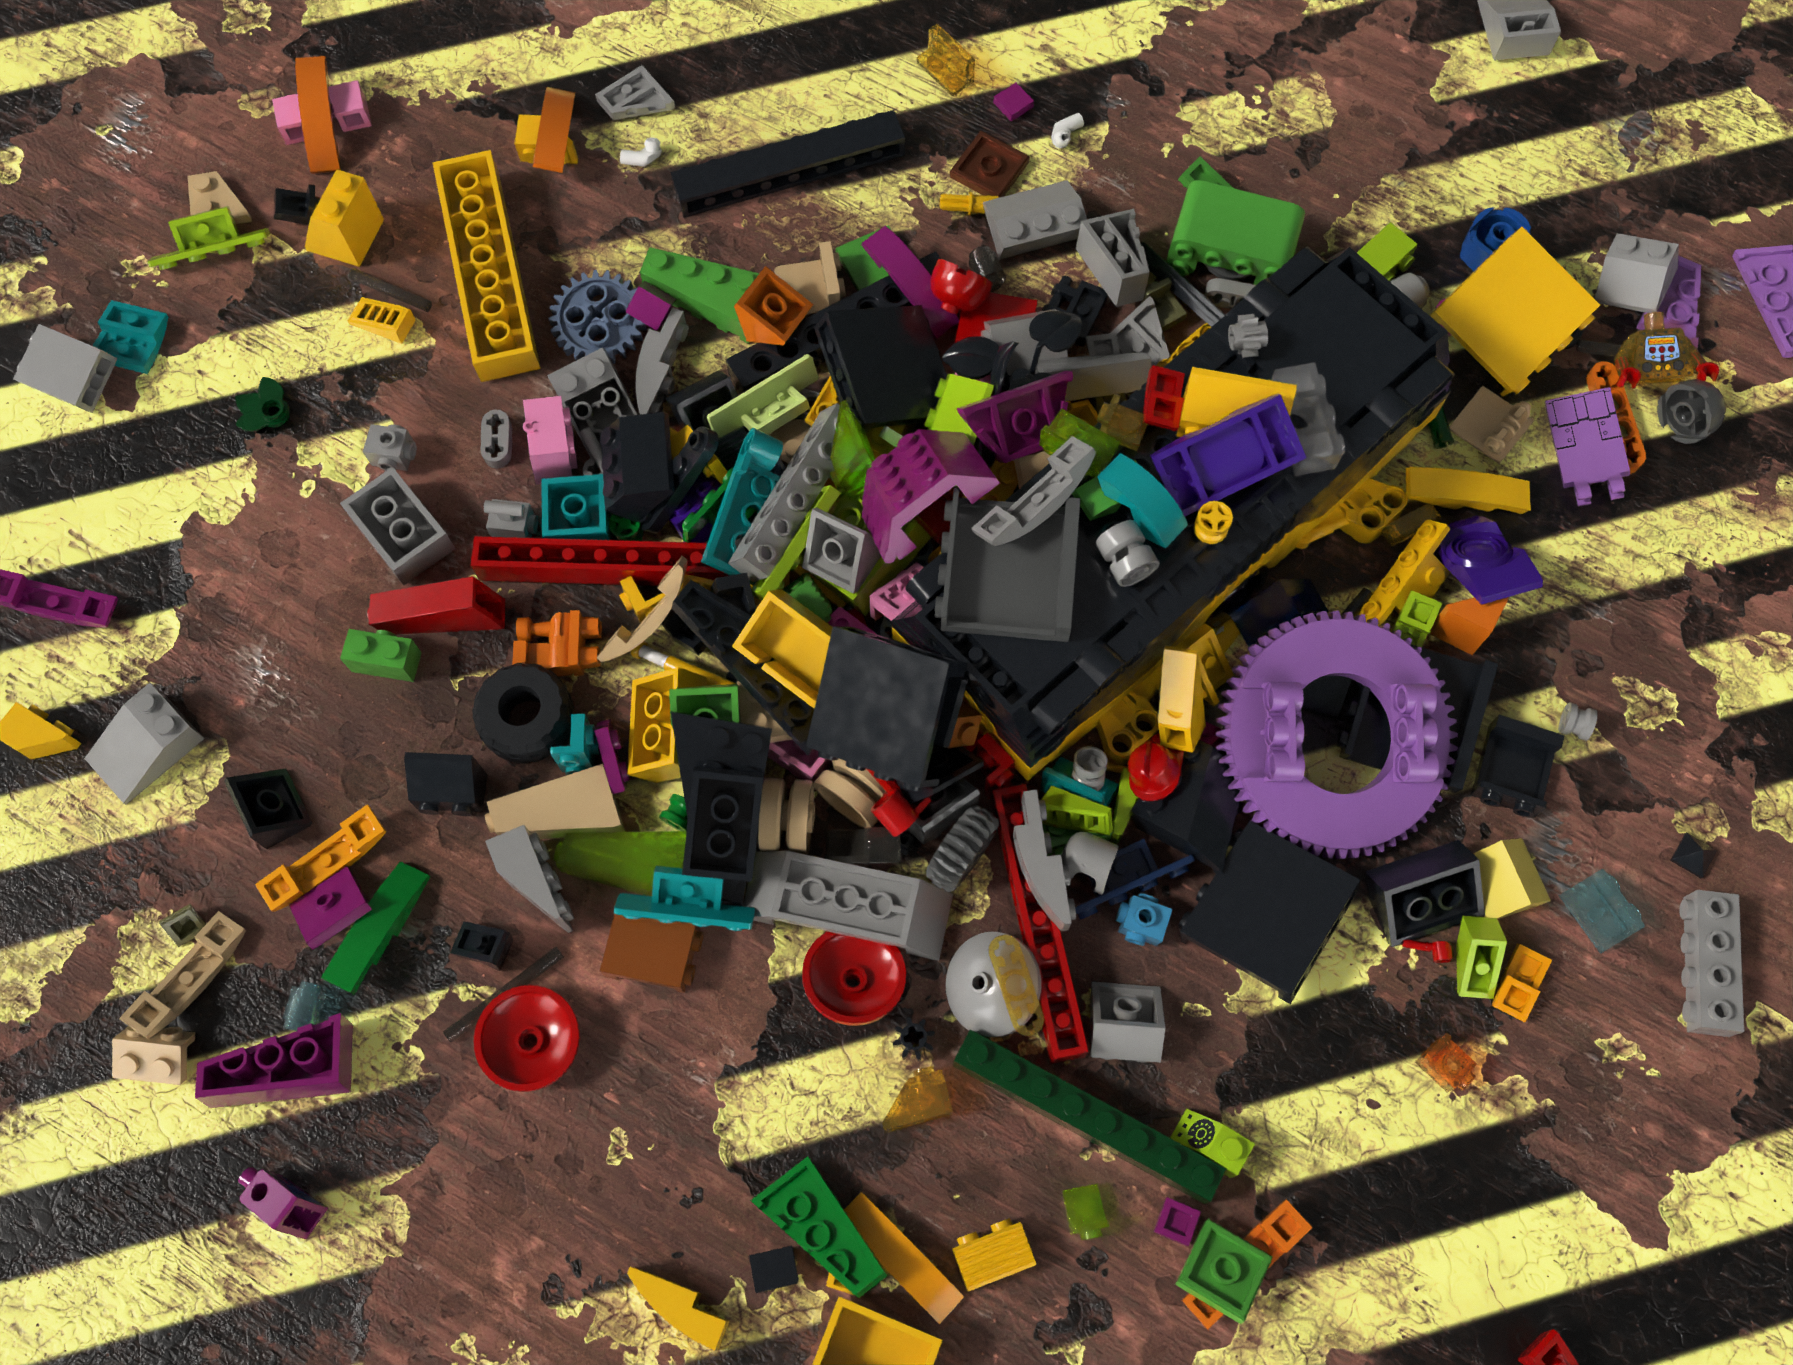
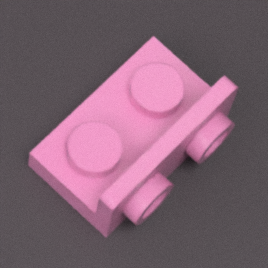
[869,562,924,621]

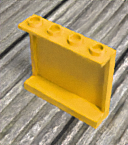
[1429,227,1600,397]

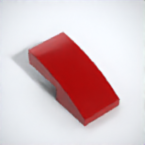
[1143,365,1185,431]

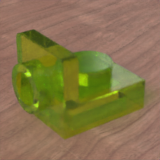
[1062,1184,1109,1241]

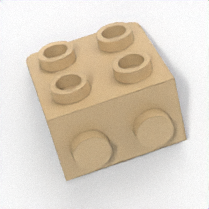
[774,241,846,318]

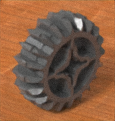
[926,805,999,892]

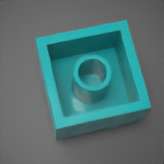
[541,474,612,540]

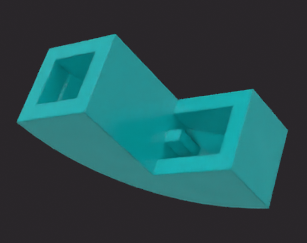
[1097,453,1188,548]

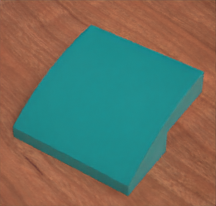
[92,300,169,374]

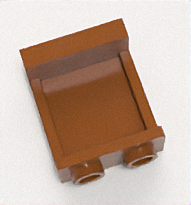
[600,914,704,993]

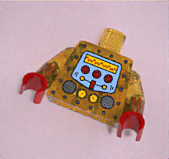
[1614,312,1720,389]

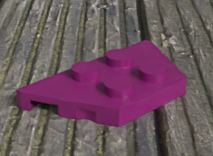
[957,371,1073,463]

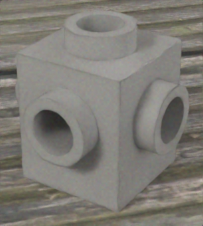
[363,424,417,471]

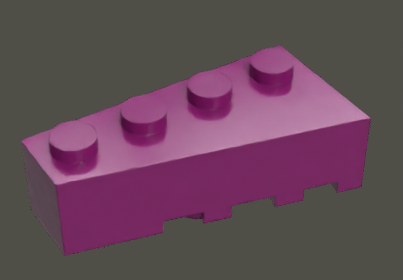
[195,1013,353,1108]

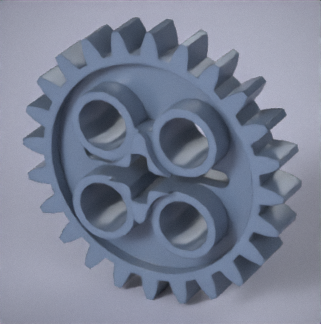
[548,270,647,364]

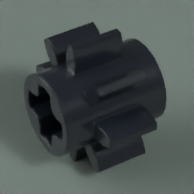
[893,1017,935,1062]

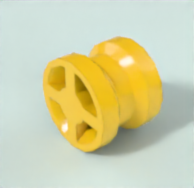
[1193,501,1233,544]

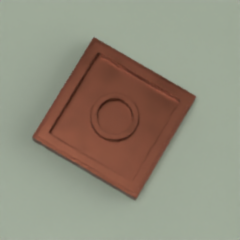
[950,130,1030,198]

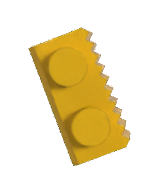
[952,1218,1037,1292]

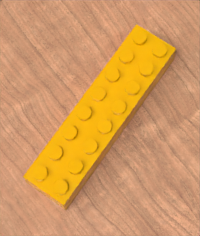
[432,150,541,382]

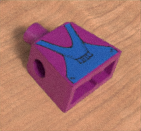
[238,1167,328,1239]

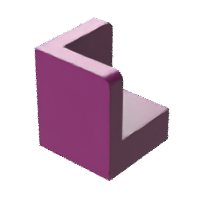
[626,281,676,331]

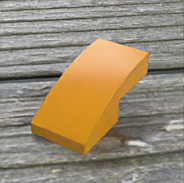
[1492,944,1552,1022]

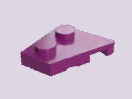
[594,719,630,794]

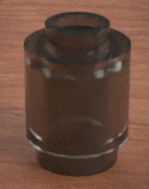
[968,246,1006,292]

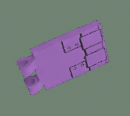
[1545,387,1630,506]

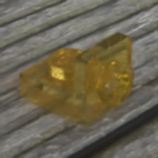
[1097,393,1149,451]

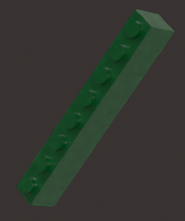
[953,1029,1226,1204]

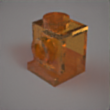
[1415,1033,1477,1092]

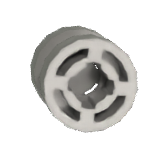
[1071,746,1108,791]

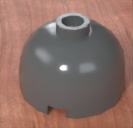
[1657,379,1726,444]

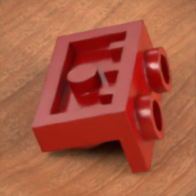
[977,733,1015,800]

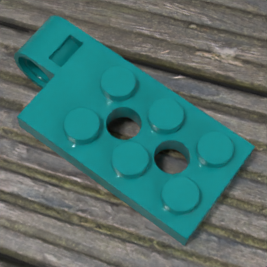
[701,428,783,586]

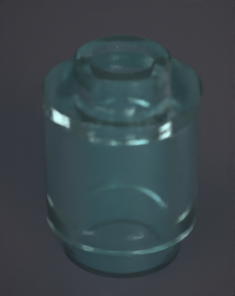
[282,981,327,1031]

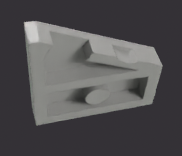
[595,65,675,120]
[1111,296,1170,365]

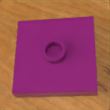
[289,866,372,950]

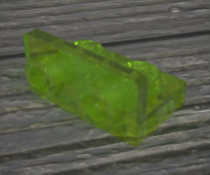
[1039,408,1120,478]

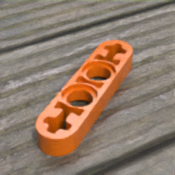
[1586,361,1646,474]

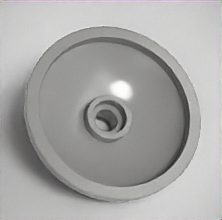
[946,932,1041,1037]

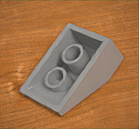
[84,683,205,805]

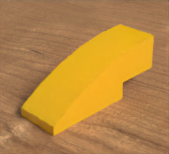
[627,1266,729,1351]

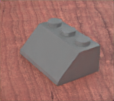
[983,180,1087,260]

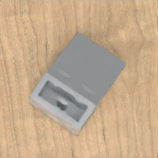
[1477,0,1561,60]
[547,347,638,458]
[485,825,574,933]

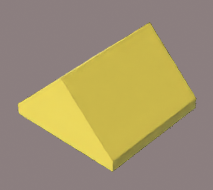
[1473,838,1551,919]

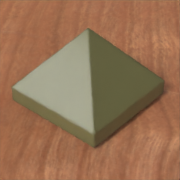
[159,904,206,947]

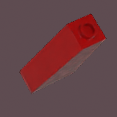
[367,576,505,634]

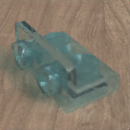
[1559,869,1645,953]

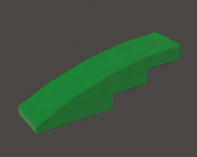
[321,861,431,995]

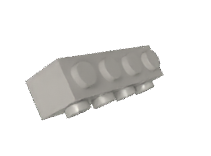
[1680,890,1744,1037]

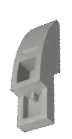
[636,308,689,415]
[1013,790,1076,931]

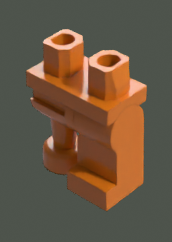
[512,610,602,676]

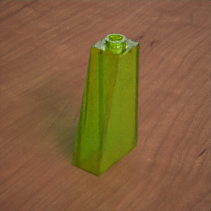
[554,831,687,896]

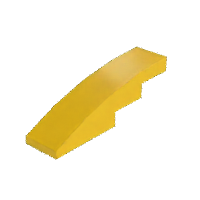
[1406,467,1531,514]

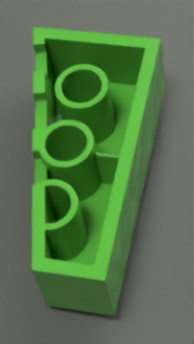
[640,247,759,344]

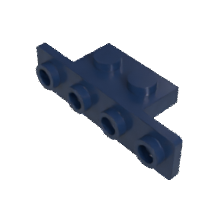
[1075,839,1195,920]

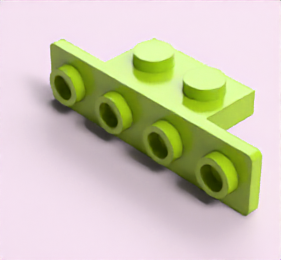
[147,206,270,270]

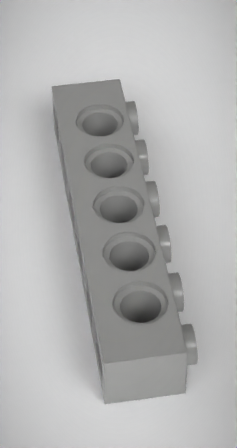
[728,403,862,582]

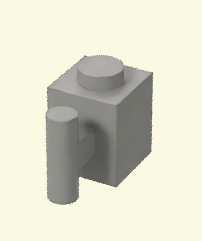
[484,499,538,538]

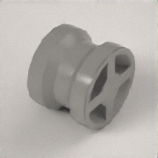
[1558,702,1598,741]

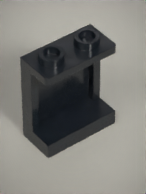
[1471,714,1565,817]

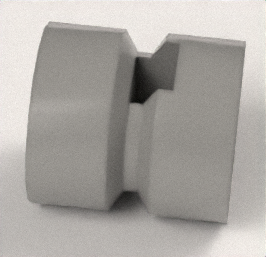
[1096,520,1160,587]

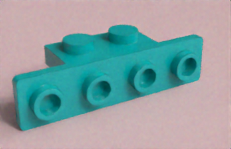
[614,866,755,931]

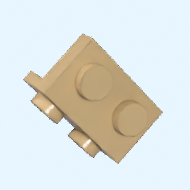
[112,1026,195,1085]

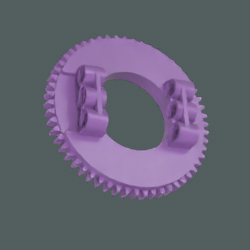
[1216,611,1458,859]

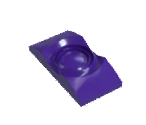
[1150,394,1307,516]
[1433,516,1543,605]

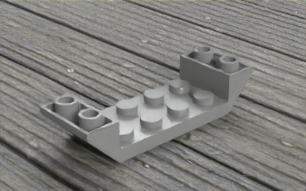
[743,851,953,961]

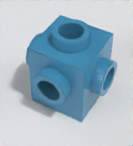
[1115,893,1173,946]

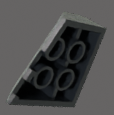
[1130,740,1241,874]

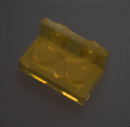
[917,23,975,96]

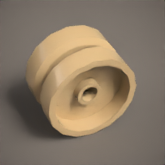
[813,758,886,830]
[758,777,815,854]

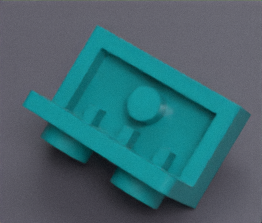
[550,714,600,775]

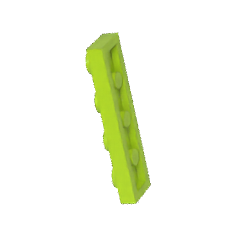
[751,485,841,600]

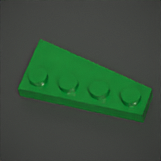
[750,1156,888,1298]

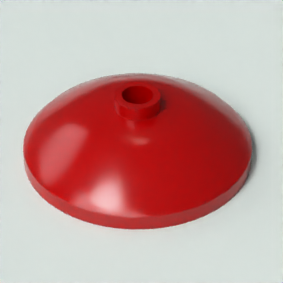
[802,931,906,1026]
[473,985,580,1092]

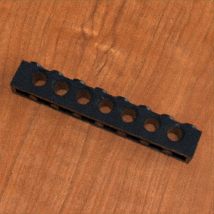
[725,251,941,394]

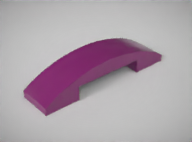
[861,226,959,340]
[0,569,118,628]

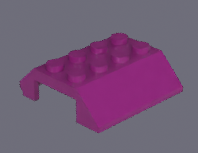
[862,429,1000,564]

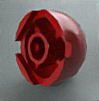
[930,259,993,315]

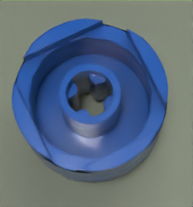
[1460,207,1531,271]

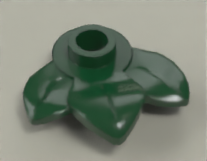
[235,377,291,432]

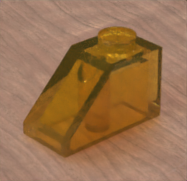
[882,1066,953,1133]

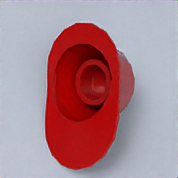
[1128,734,1184,801]

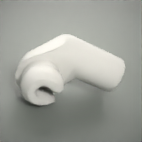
[1051,113,1084,148]
[620,137,662,167]

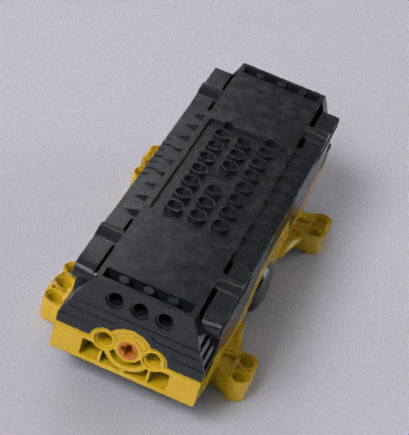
[892,246,1455,781]

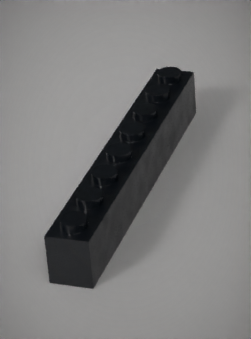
[670,110,905,218]

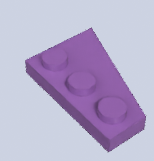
[1636,255,1701,353]

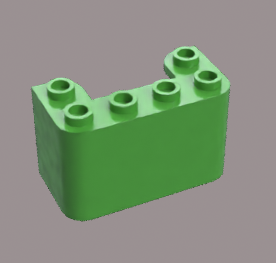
[1166,180,1305,285]

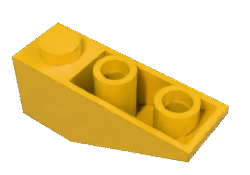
[1158,645,1206,753]

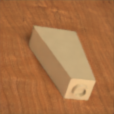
[485,764,626,839]

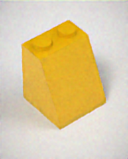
[305,169,384,267]

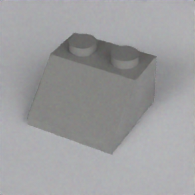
[1595,233,1679,314]
[1089,982,1166,1063]

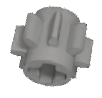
[1228,314,1268,358]

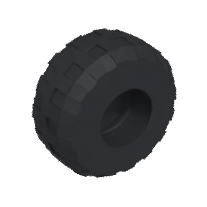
[472,663,574,764]

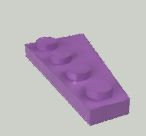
[1732,245,1793,358]

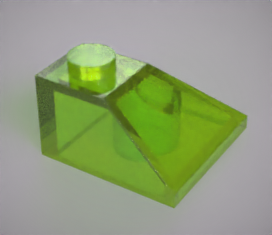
[830,400,875,499]

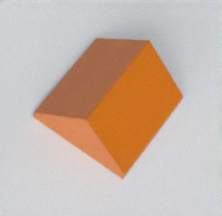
[734,266,814,345]
[1430,597,1509,655]

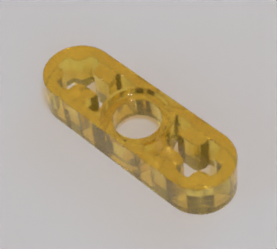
[988,935,1044,1036]

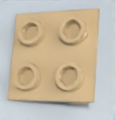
[1449,386,1534,464]

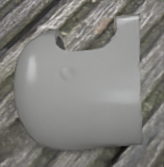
[1061,832,1119,895]

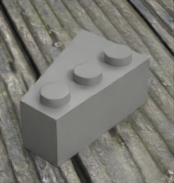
[1076,209,1149,307]

